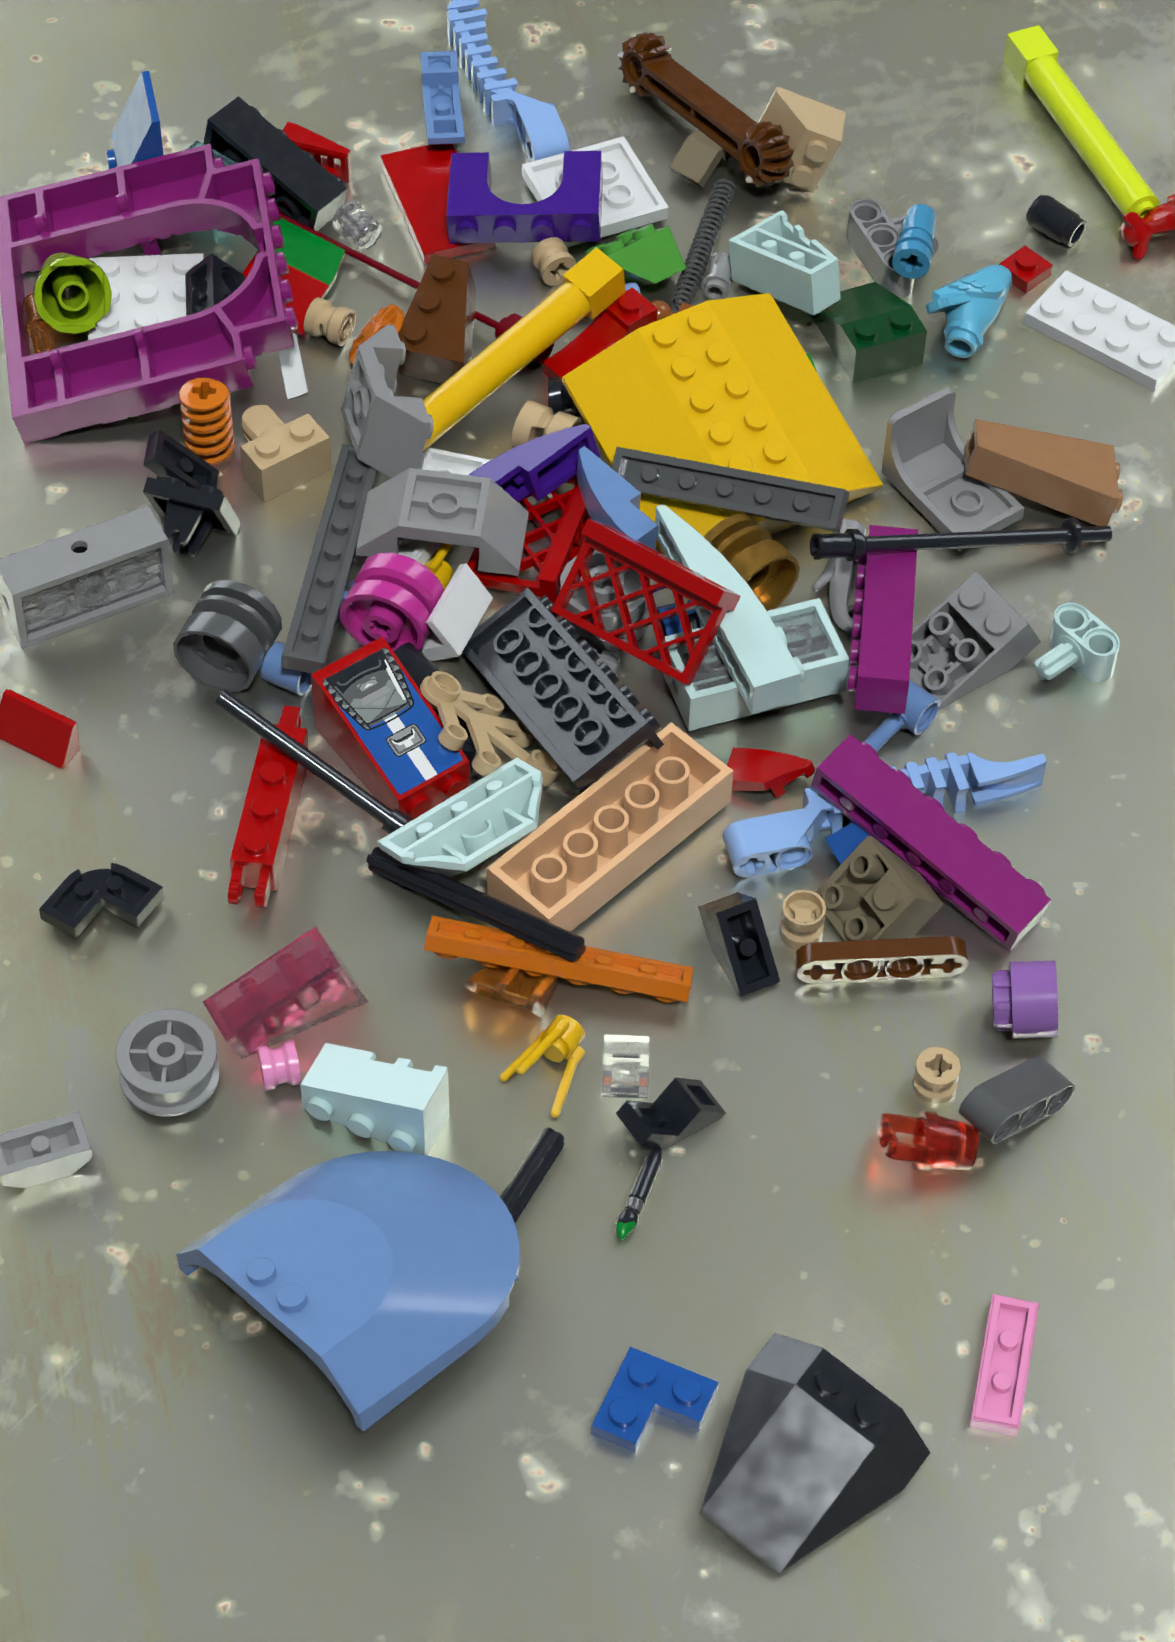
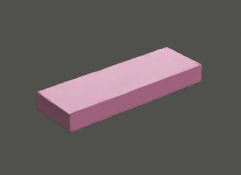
[969,1294,1039,1437]

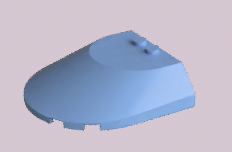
[176,1151,521,1431]

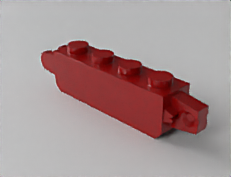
[227,705,308,908]

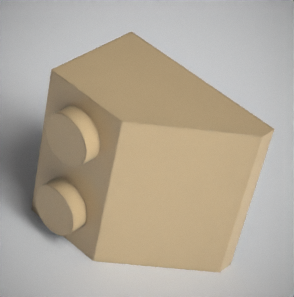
[757,86,846,192]

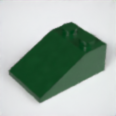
[810,282,927,384]

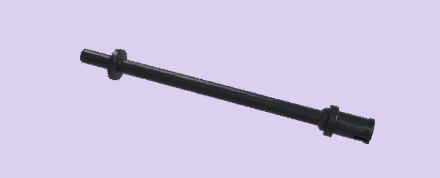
[810,517,1112,562]

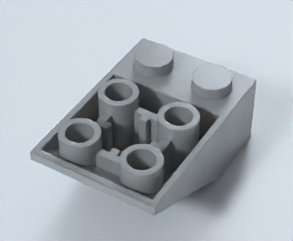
[909,571,1041,709]

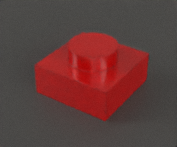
[999,246,1053,294]

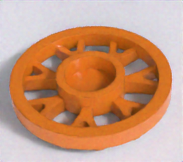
[349,304,404,364]

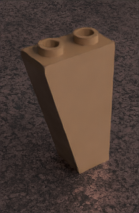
[964,419,1123,526]

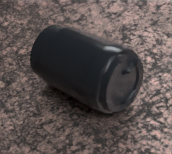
[1026,195,1087,247]

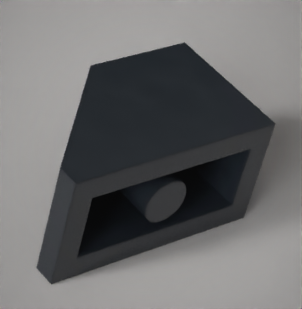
[698,892,780,996]

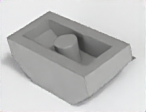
[0,1111,93,1188]

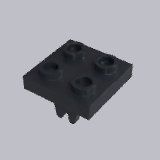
[143,476,241,558]

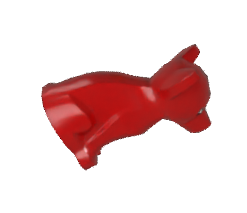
[1118,194,1175,260]

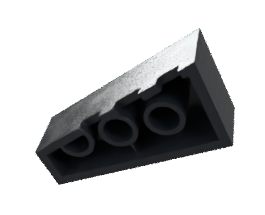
[203,96,348,231]

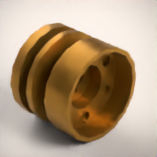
[704,513,800,611]

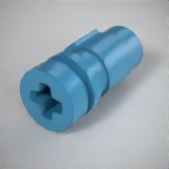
[892,204,936,279]

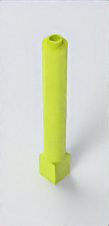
[1003,25,1159,218]

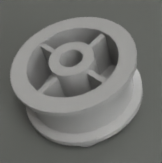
[116,1009,220,1117]

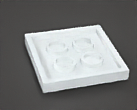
[522,136,669,247]
[88,253,204,340]

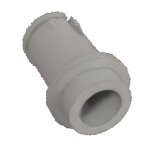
[701,252,732,300]

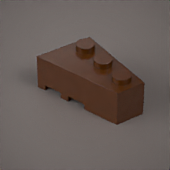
[398,255,476,384]

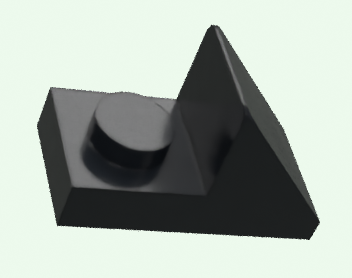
[143,429,219,489]

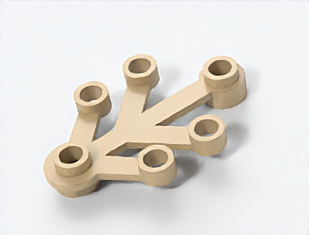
[420,671,561,788]

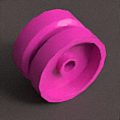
[340,553,445,651]

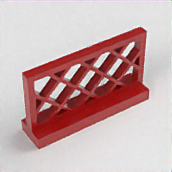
[467,474,591,605]
[551,518,741,685]

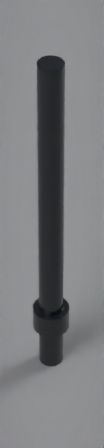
[215,689,410,834]

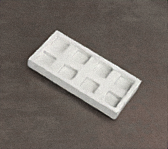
[1023,270,1175,391]

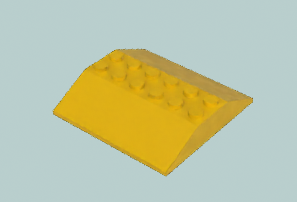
[562,293,883,556]

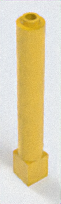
[423,247,626,452]

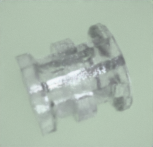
[332,200,382,251]

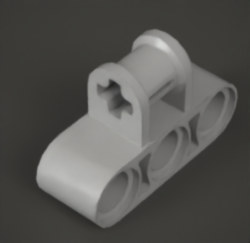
[846,199,939,299]

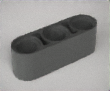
[959,1055,1075,1144]

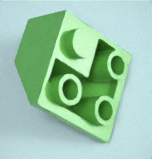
[577,224,686,287]

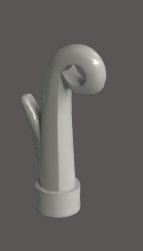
[812,519,866,635]

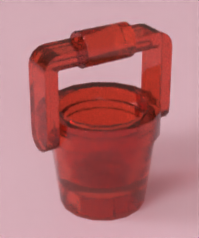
[876,1110,979,1172]

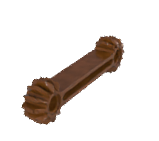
[618,32,795,187]

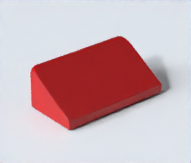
[0,689,81,769]

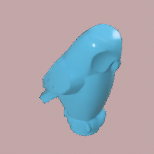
[926,265,1012,358]

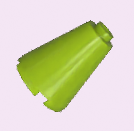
[33,252,112,334]

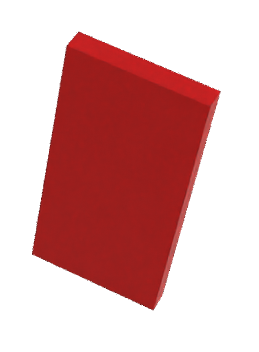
[380,144,496,264]

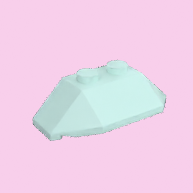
[377,758,543,877]

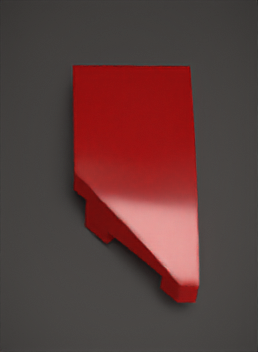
[727,748,815,798]

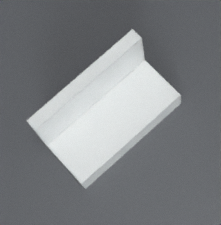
[421,563,493,661]

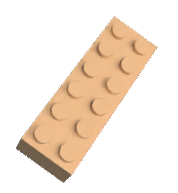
[487,722,733,932]

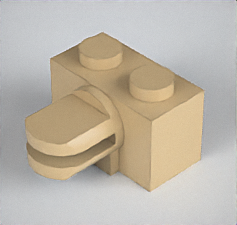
[240,405,332,503]

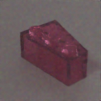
[203,926,369,1059]

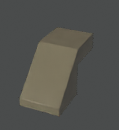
[669,130,731,188]

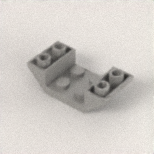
[341,325,433,478]
[356,468,529,576]

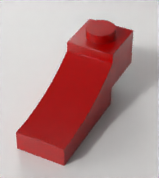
[543,287,658,379]

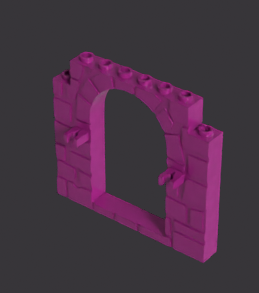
[0,144,298,444]

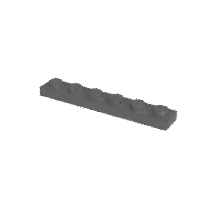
[612,447,849,533]

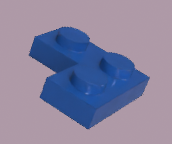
[591,1346,719,1452]

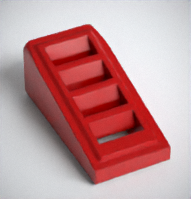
[282,122,352,183]

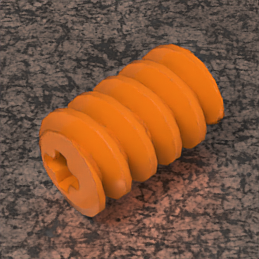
[179,378,235,464]

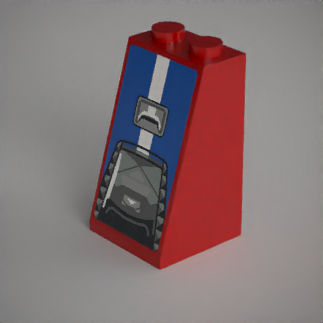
[311,637,470,822]

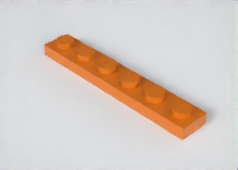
[424,916,694,1003]

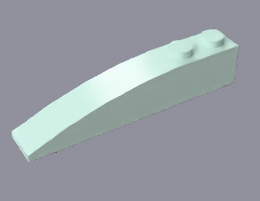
[655,504,804,714]

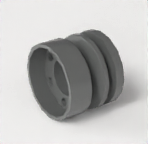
[173,580,282,692]

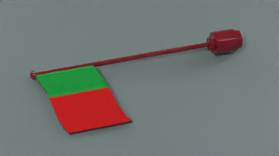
[242,208,554,364]

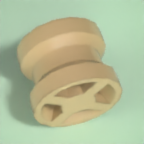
[531,237,576,286]
[912,1046,961,1104]

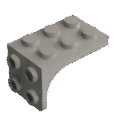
[881,387,1024,552]

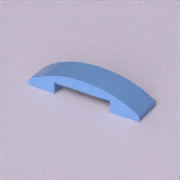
[420,51,465,145]

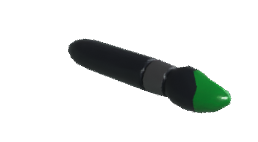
[615,1147,663,1240]

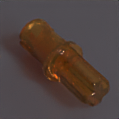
[23,293,57,354]

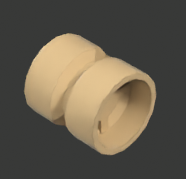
[511,400,583,448]

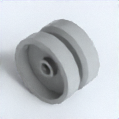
[560,550,650,654]

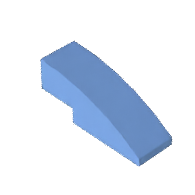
[577,446,658,550]

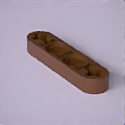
[794,936,969,983]

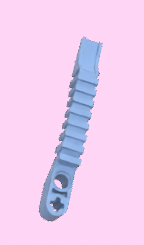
[447,0,570,162]
[722,752,1047,877]

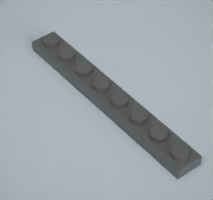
[281,444,378,673]

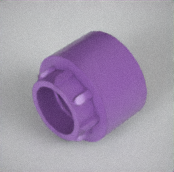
[992,960,1058,1039]

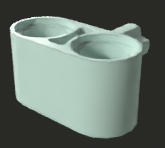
[1034,602,1120,682]

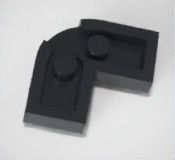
[39,863,164,938]

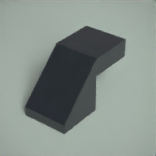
[616,1077,726,1149]

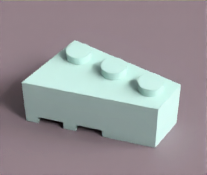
[729,210,841,315]
[300,1043,450,1155]

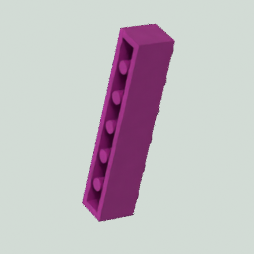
[847,525,918,714]
[811,734,1051,952]

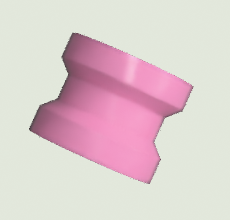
[257,1040,302,1092]

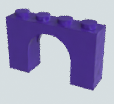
[446,151,603,244]

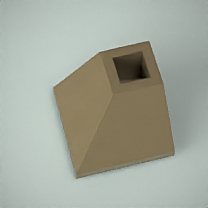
[815,836,944,941]

